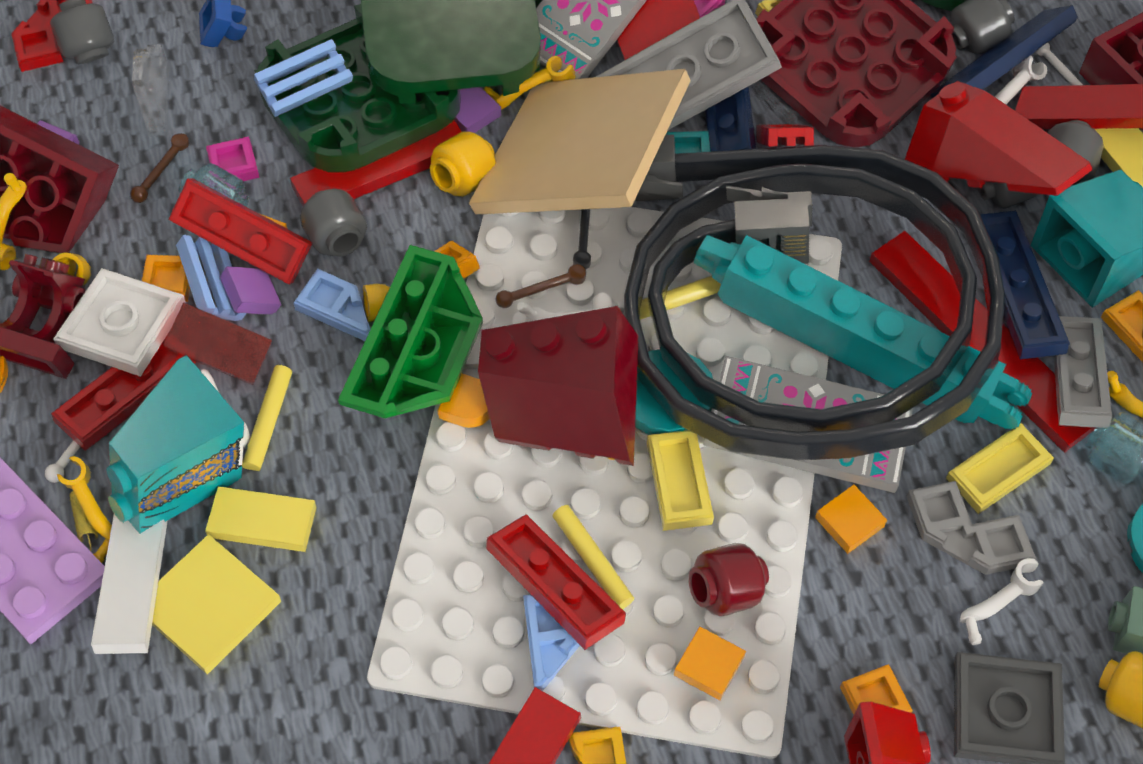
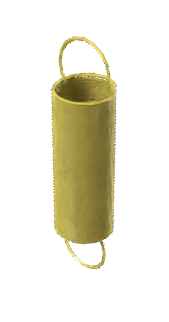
[69,478,98,551]

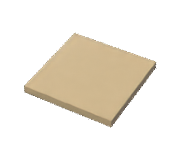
[469,69,691,215]

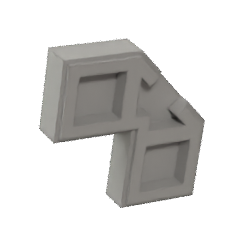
[906,481,1036,575]

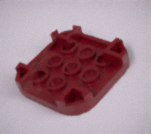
[756,0,957,148]

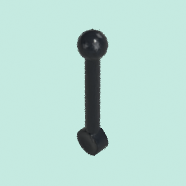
[573,209,591,269]

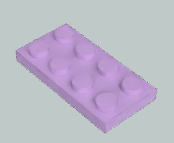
[0,458,105,645]

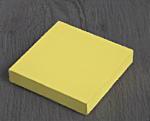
[152,534,281,674]

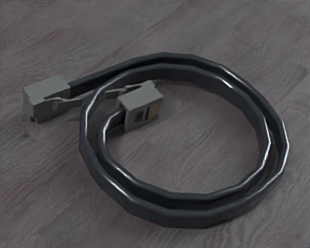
[624,135,1005,460]

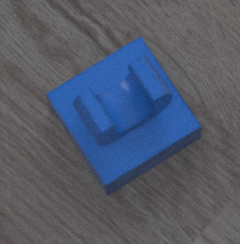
[199,0,247,47]

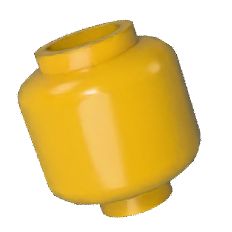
[430,131,496,197]
[1099,651,1143,728]

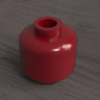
[688,543,769,616]

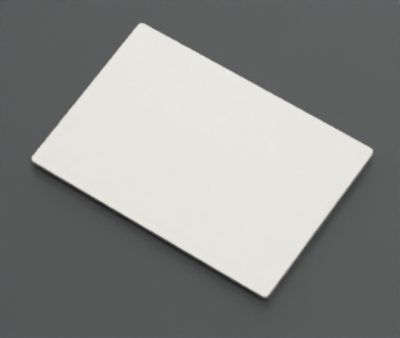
[367,207,842,759]

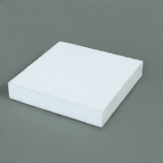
[53,268,187,377]

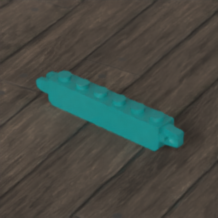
[694,235,1032,430]

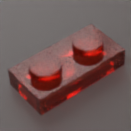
[163,302,272,385]

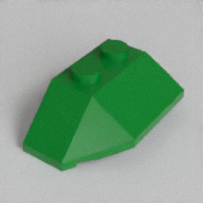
[338,245,483,418]

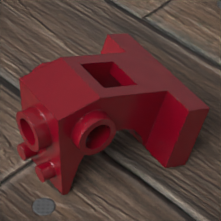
[0,254,85,379]

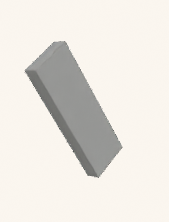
[1054,316,1112,428]

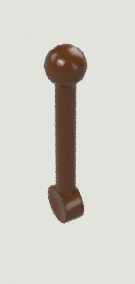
[130,133,189,203]
[495,264,586,308]

